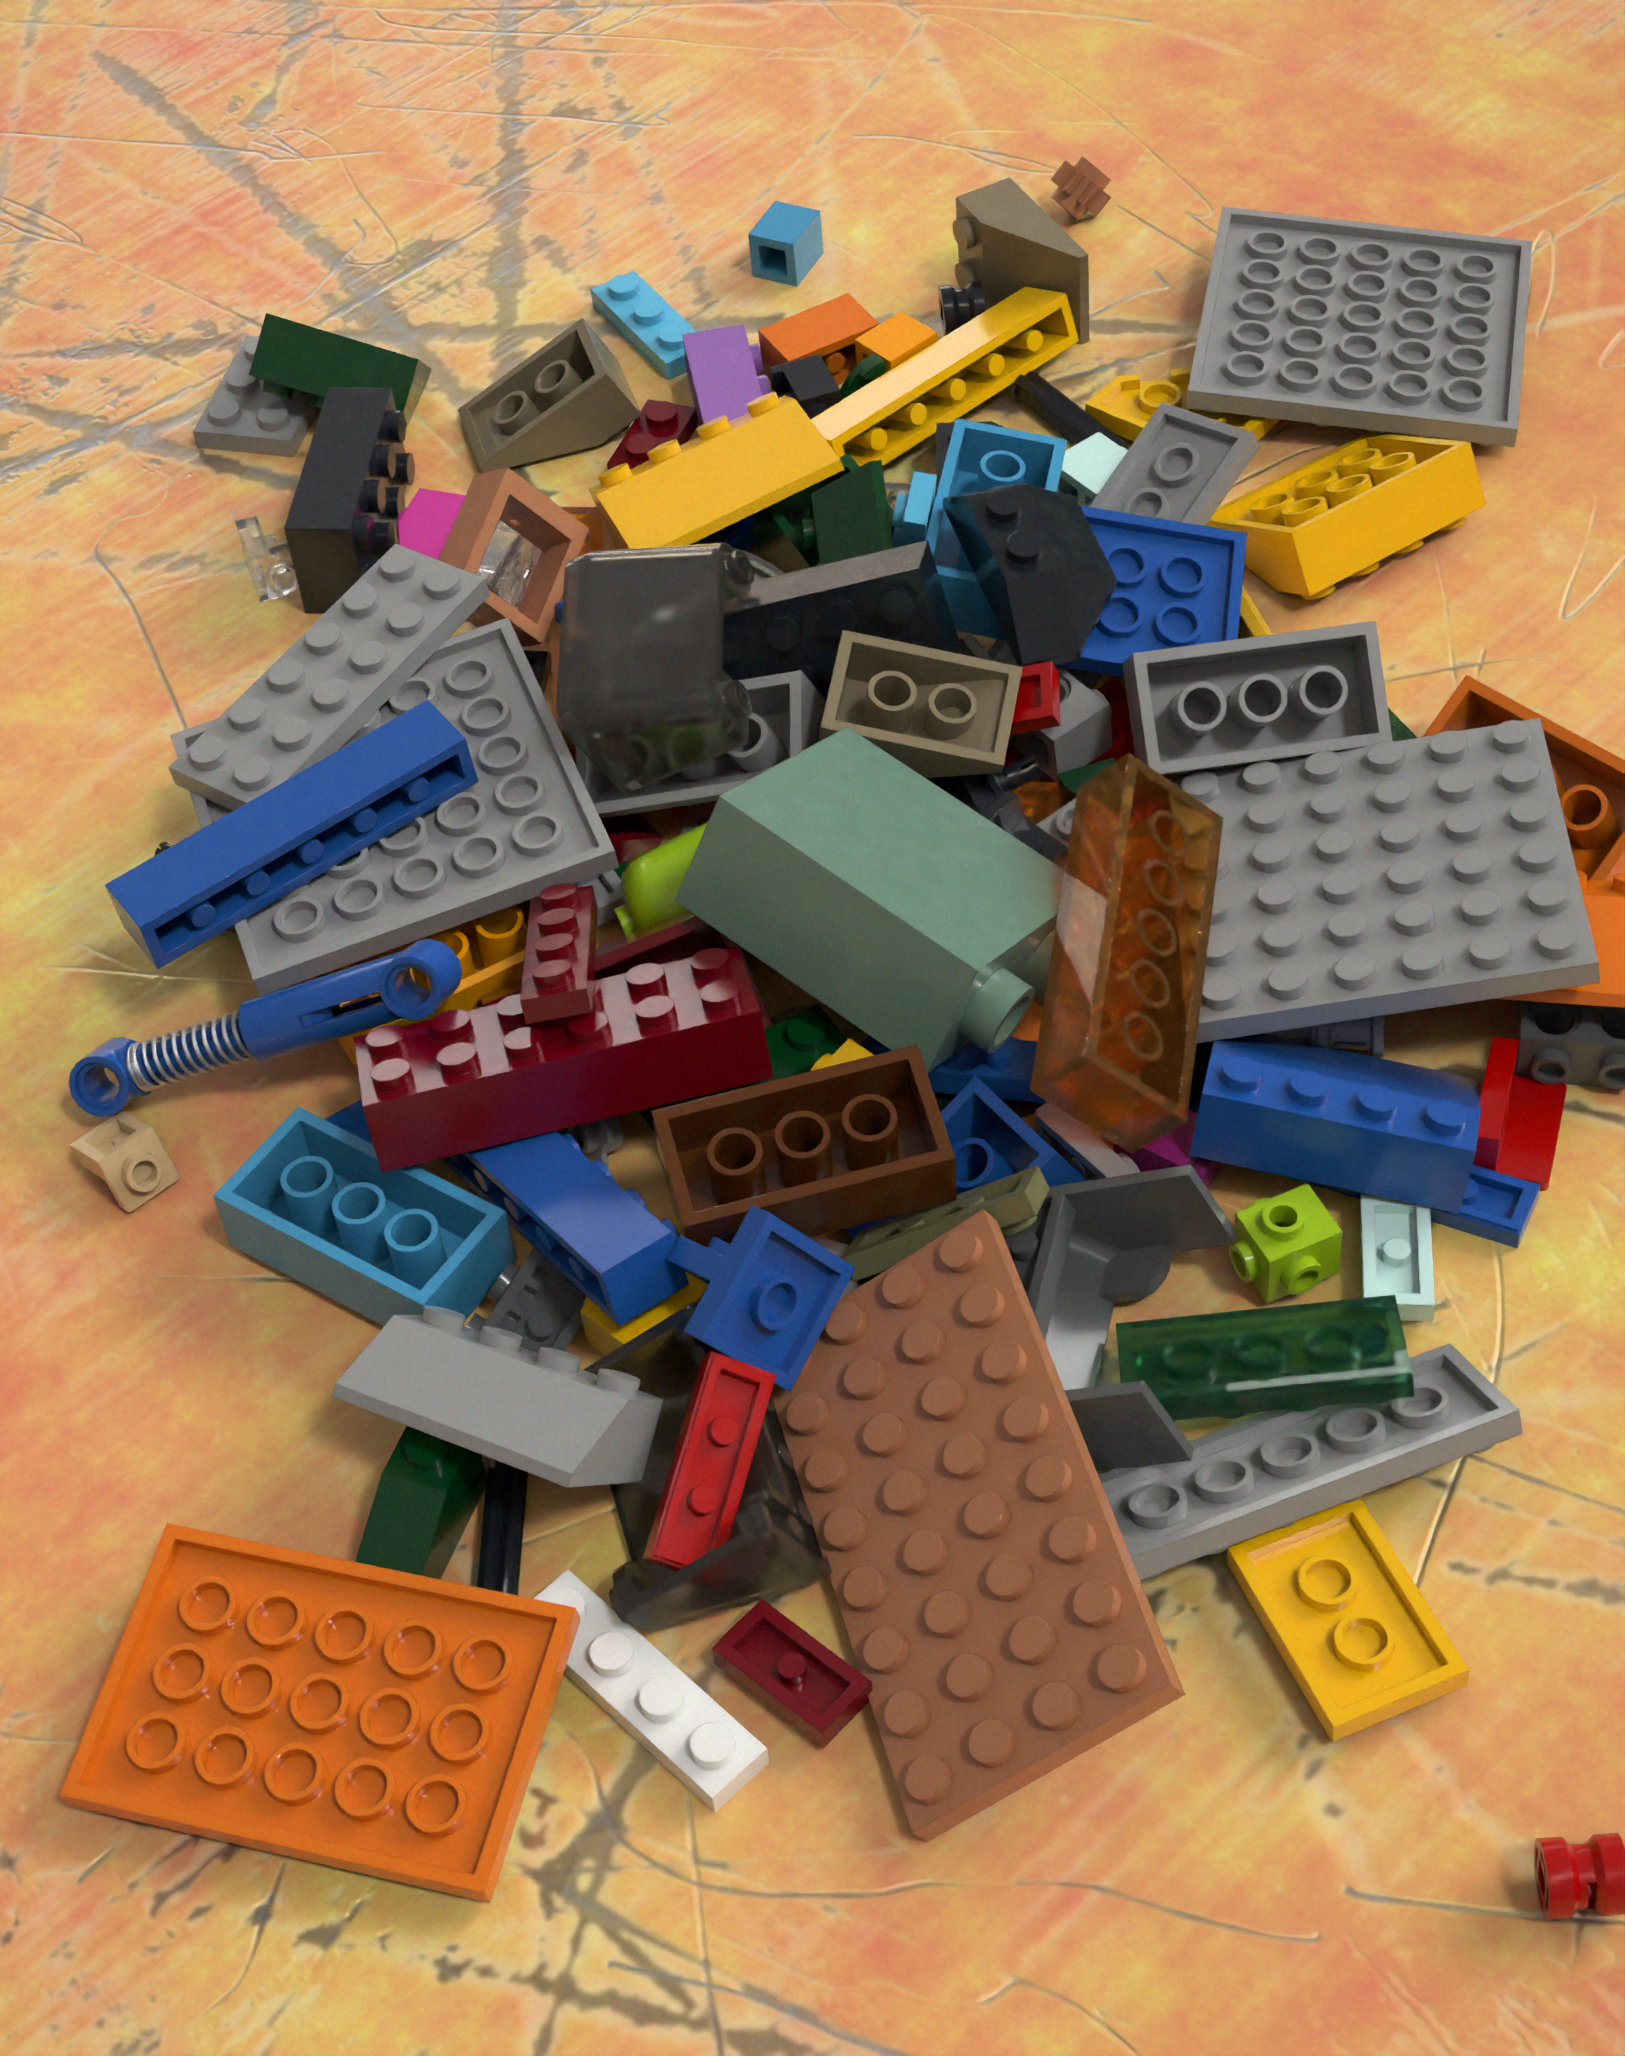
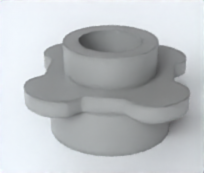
[564,1116,623,1167]

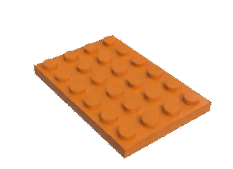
[59,1523,581,1903]

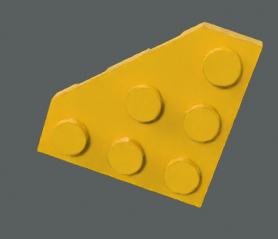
[1085,367,1281,441]

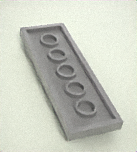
[987,402,1260,690]
[168,543,490,811]
[1098,1343,1523,1580]

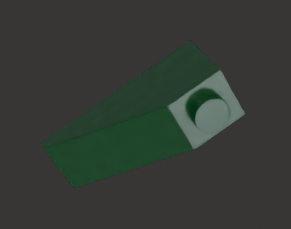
[355,1426,487,1579]

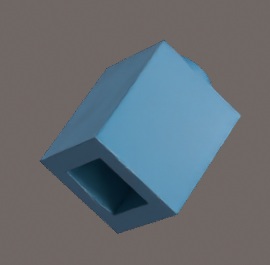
[748,201,824,287]

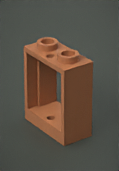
[438,467,589,648]

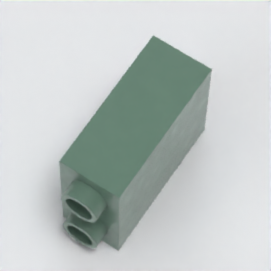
[675,727,1092,1074]

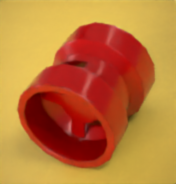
[1534,1833,1625,1920]

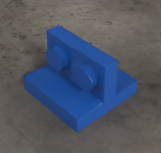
[667,1205,856,1392]

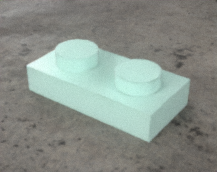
[1359,1194,1435,1322]

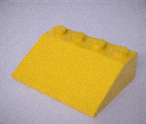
[589,392,845,568]
[1206,432,1486,600]

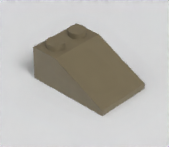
[953,177,1090,345]
[458,318,642,473]
[818,630,1023,778]

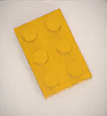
[1227,1498,1469,1742]

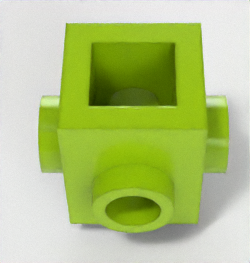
[1229,1183,1343,1304]

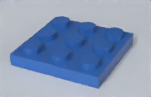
[1054,505,1247,677]

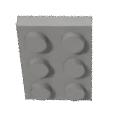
[193,336,320,457]

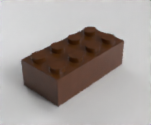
[651,1045,957,1247]

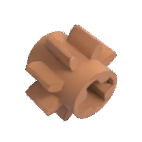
[1051,156,1111,221]

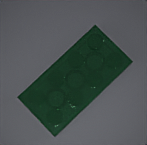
[1116,1295,1414,1422]

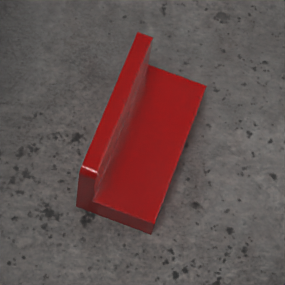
[1473,1036,1567,1191]

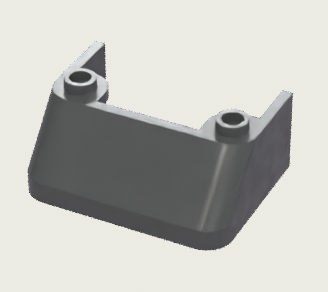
[1003,1164,1237,1471]

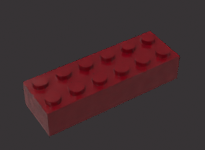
[354,946,774,1173]

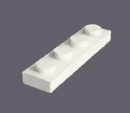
[533,1569,770,1812]

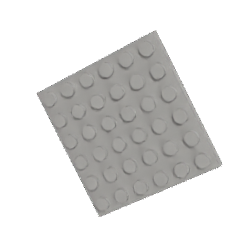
[1186,207,1532,447]
[170,618,619,996]
[1169,718,1600,1044]

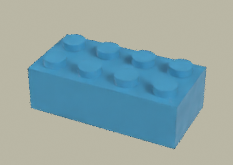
[925,418,1067,640]
[213,1107,518,1326]

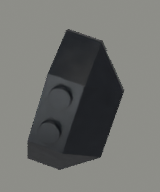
[943,483,1117,667]

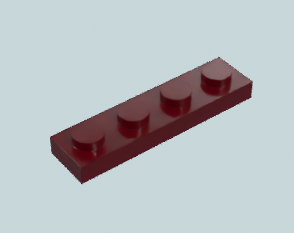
[520,883,598,1025]

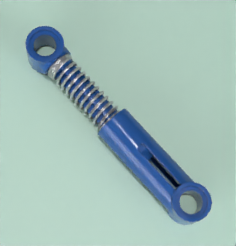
[69,939,462,1117]

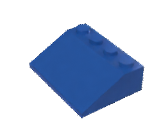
[1189,1034,1481,1214]

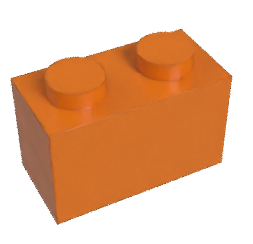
[758,293,880,385]

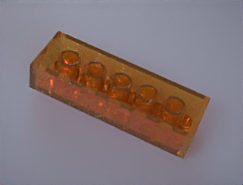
[1030,753,1224,1154]

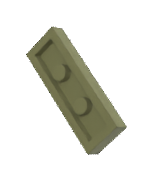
[842,1165,1050,1282]

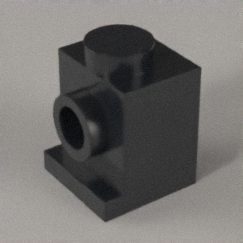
[769,354,841,420]

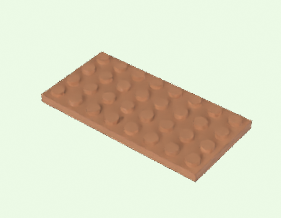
[771,1209,1185,1842]

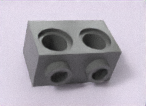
[1515,1001,1625,1090]

